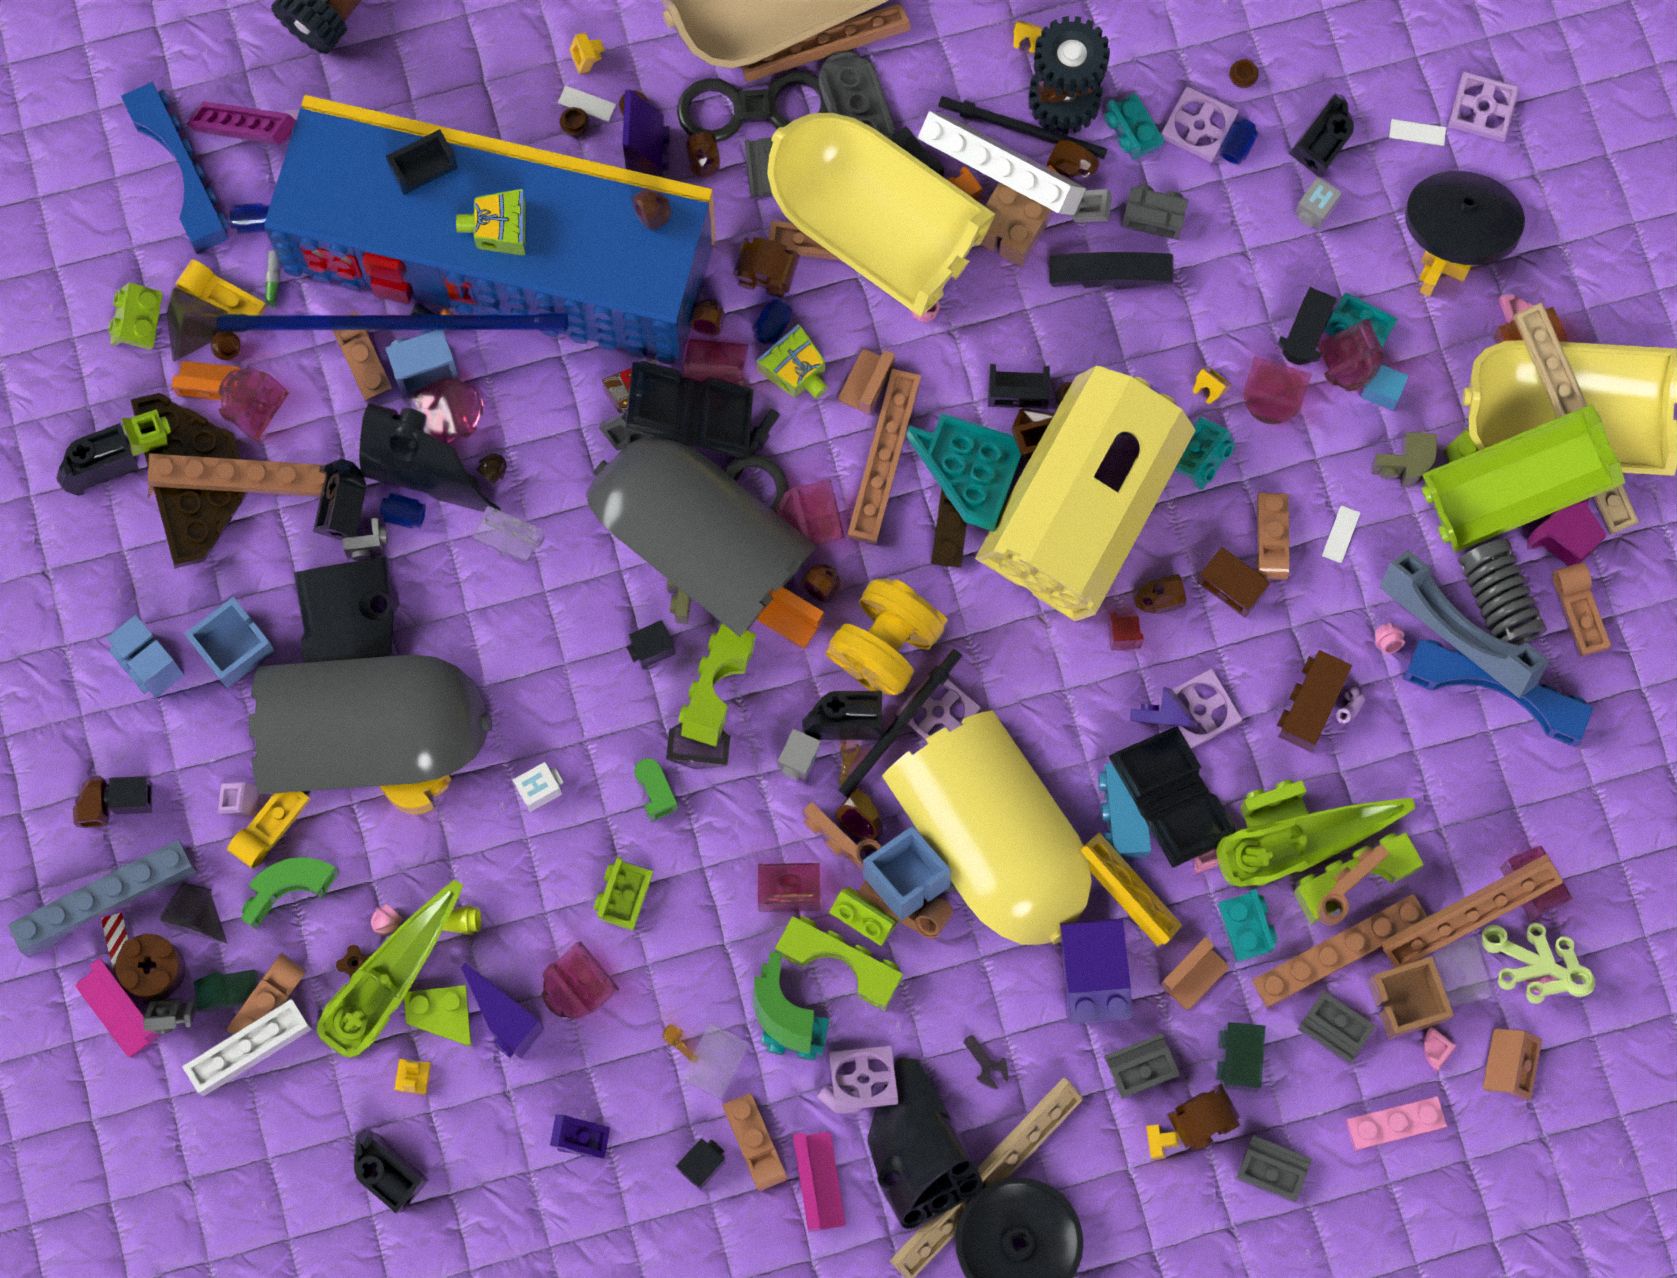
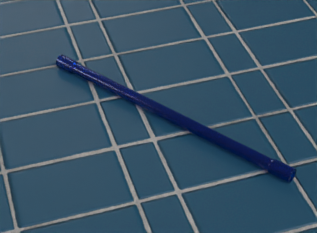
[217,313,569,332]

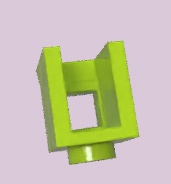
[121,409,171,456]

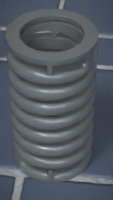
[1458,539,1547,645]

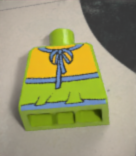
[456,189,526,255]
[757,324,828,399]

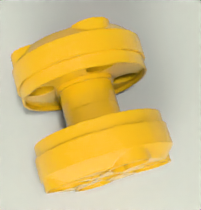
[825,578,948,696]

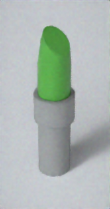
[265,250,280,308]

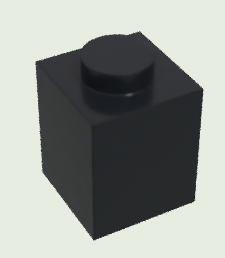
[626,620,676,669]
[104,776,152,814]
[676,1138,726,1190]

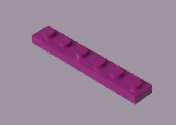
[187,101,297,145]

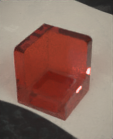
[1108,612,1144,651]

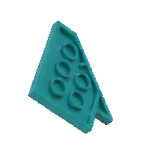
[906,413,1021,531]

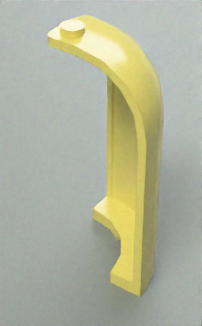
[767,113,995,317]
[1462,340,1677,476]
[882,710,1092,945]

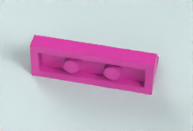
[75,958,160,1058]
[793,1132,845,1232]

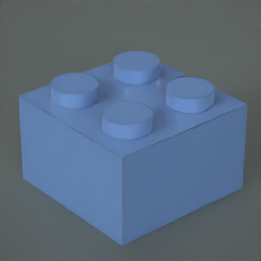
[385,328,460,399]
[184,597,275,689]
[107,615,184,698]
[863,826,951,921]

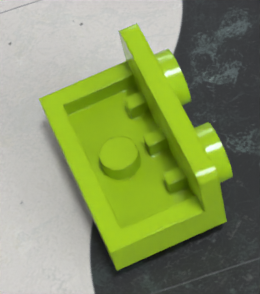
[108,282,163,350]
[1240,779,1308,828]
[594,857,654,932]
[829,886,899,946]

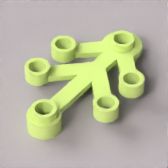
[1481,923,1595,1004]

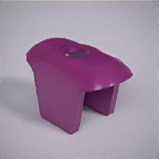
[1527,498,1606,566]

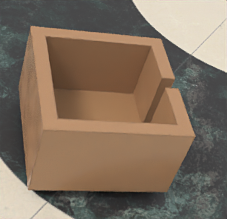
[980,182,1052,267]
[1368,956,1454,1040]

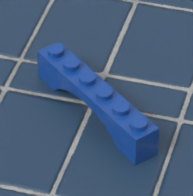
[121,81,229,254]
[1403,639,1594,747]

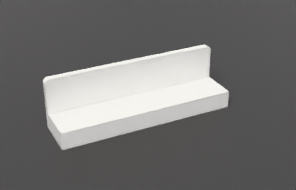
[182,999,312,1096]

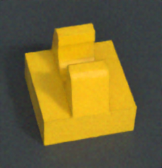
[1013,20,1044,53]
[569,33,605,74]
[1193,366,1232,404]
[394,1059,432,1095]
[1146,1124,1180,1160]

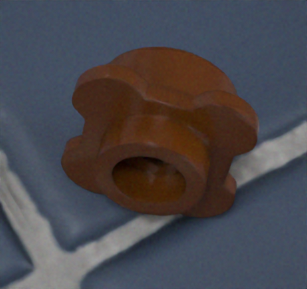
[336,945,370,979]

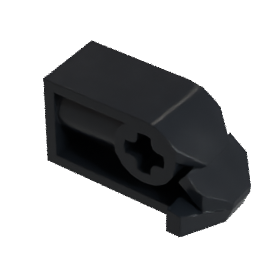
[1288,93,1354,176]
[1277,287,1337,366]
[56,423,139,496]
[313,459,366,540]
[802,691,882,741]
[354,1129,429,1213]

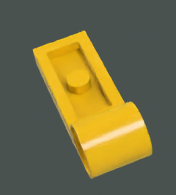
[175,259,267,331]
[227,791,311,869]

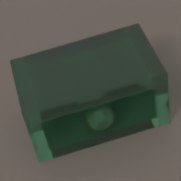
[1215,1022,1266,1092]

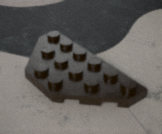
[130,393,249,569]

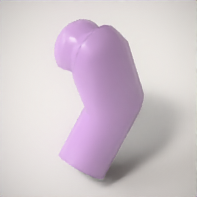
[1336,687,1365,723]
[816,1085,861,1114]

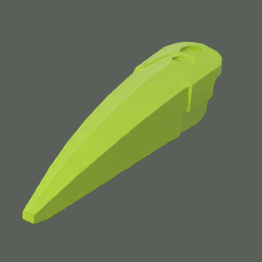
[1216,798,1416,887]
[316,879,463,1058]

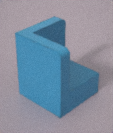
[1360,363,1409,411]

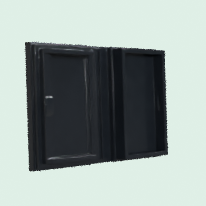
[625,361,754,459]
[1109,726,1236,868]

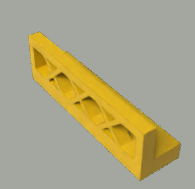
[1080,832,1182,947]

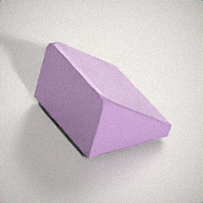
[218,782,258,816]

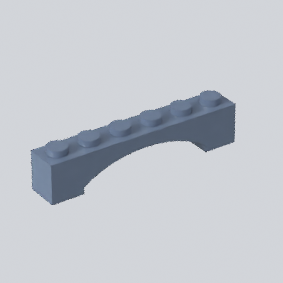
[1379,550,1550,699]
[7,839,198,958]

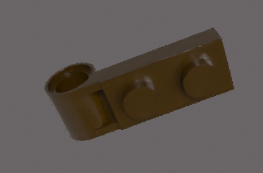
[931,488,967,568]

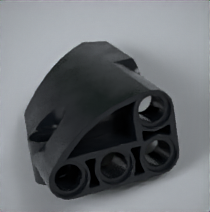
[359,403,501,514]
[293,556,399,663]
[867,1058,983,1229]

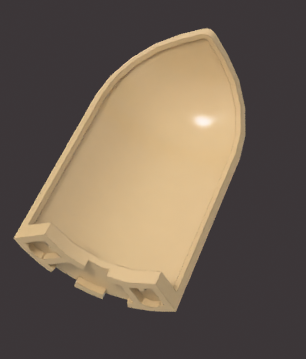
[661,0,889,68]

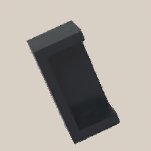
[386,129,458,195]
[988,364,1050,409]

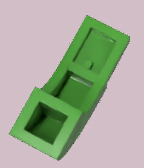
[241,857,339,930]
[752,952,814,1054]

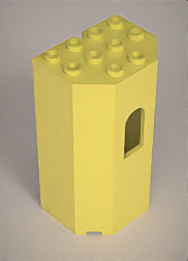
[975,366,1196,622]

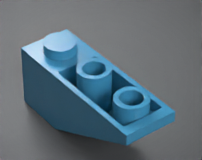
[1098,763,1151,859]

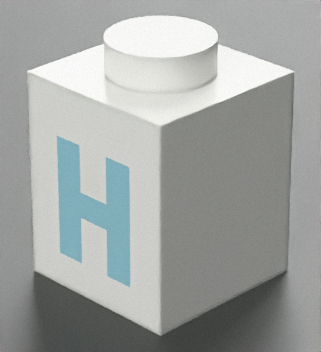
[513,762,563,812]

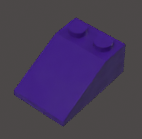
[622,90,670,178]
[1060,918,1133,1024]
[461,963,544,1059]

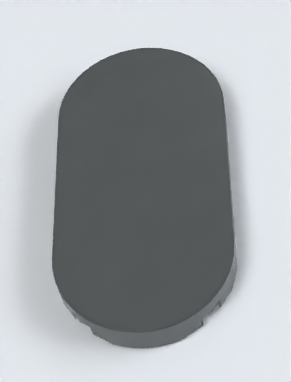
[818,51,895,140]

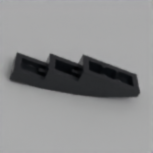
[1049,252,1174,289]

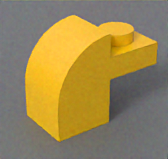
[1418,251,1471,297]
[379,774,451,815]

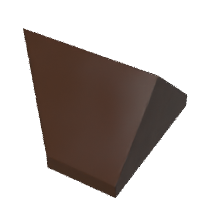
[1011,408,1055,458]

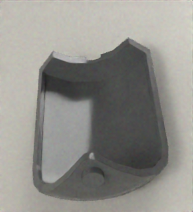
[586,435,818,637]
[249,655,492,794]

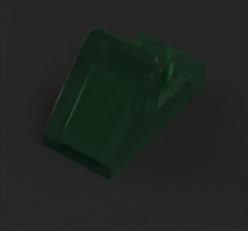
[194,969,258,1012]

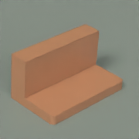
[838,349,895,415]
[1160,936,1229,1010]
[1483,1029,1542,1100]

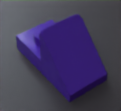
[1130,687,1197,728]
[550,1114,610,1159]

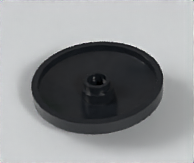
[1405,171,1525,265]
[955,1177,1083,1278]

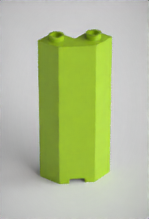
[1421,404,1625,553]

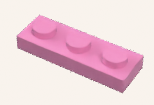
[1346,1096,1447,1151]

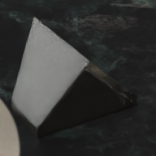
[167,287,228,362]
[666,723,731,770]
[160,882,228,944]

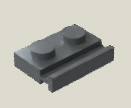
[745,137,773,199]
[1298,990,1376,1065]
[143,997,197,1034]
[1104,1033,1180,1100]
[1236,1135,1312,1203]

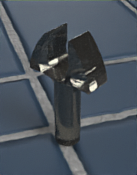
[963,1035,1008,1090]

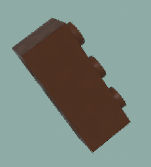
[1277,650,1352,752]

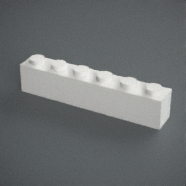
[918,111,1086,215]

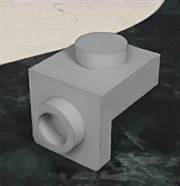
[1069,189,1112,223]
[343,518,388,561]

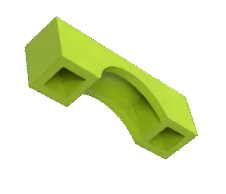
[678,623,757,747]
[1293,832,1424,925]
[775,916,903,1011]

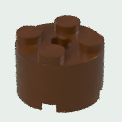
[733,237,800,298]
[116,934,185,1002]
[1166,1083,1240,1151]

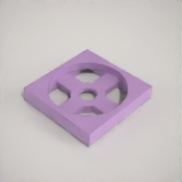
[1448,71,1520,142]
[1161,87,1239,163]
[1158,668,1243,750]
[895,676,981,742]
[829,1046,898,1111]

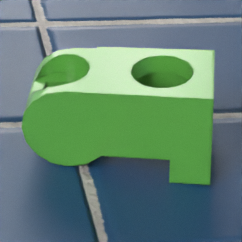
[634,758,679,822]

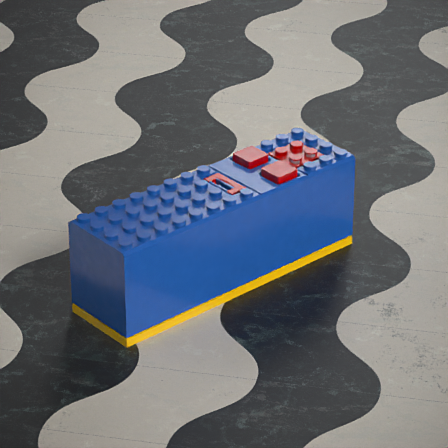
[264,95,716,364]

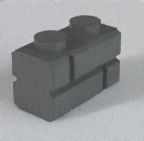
[1122,185,1189,240]

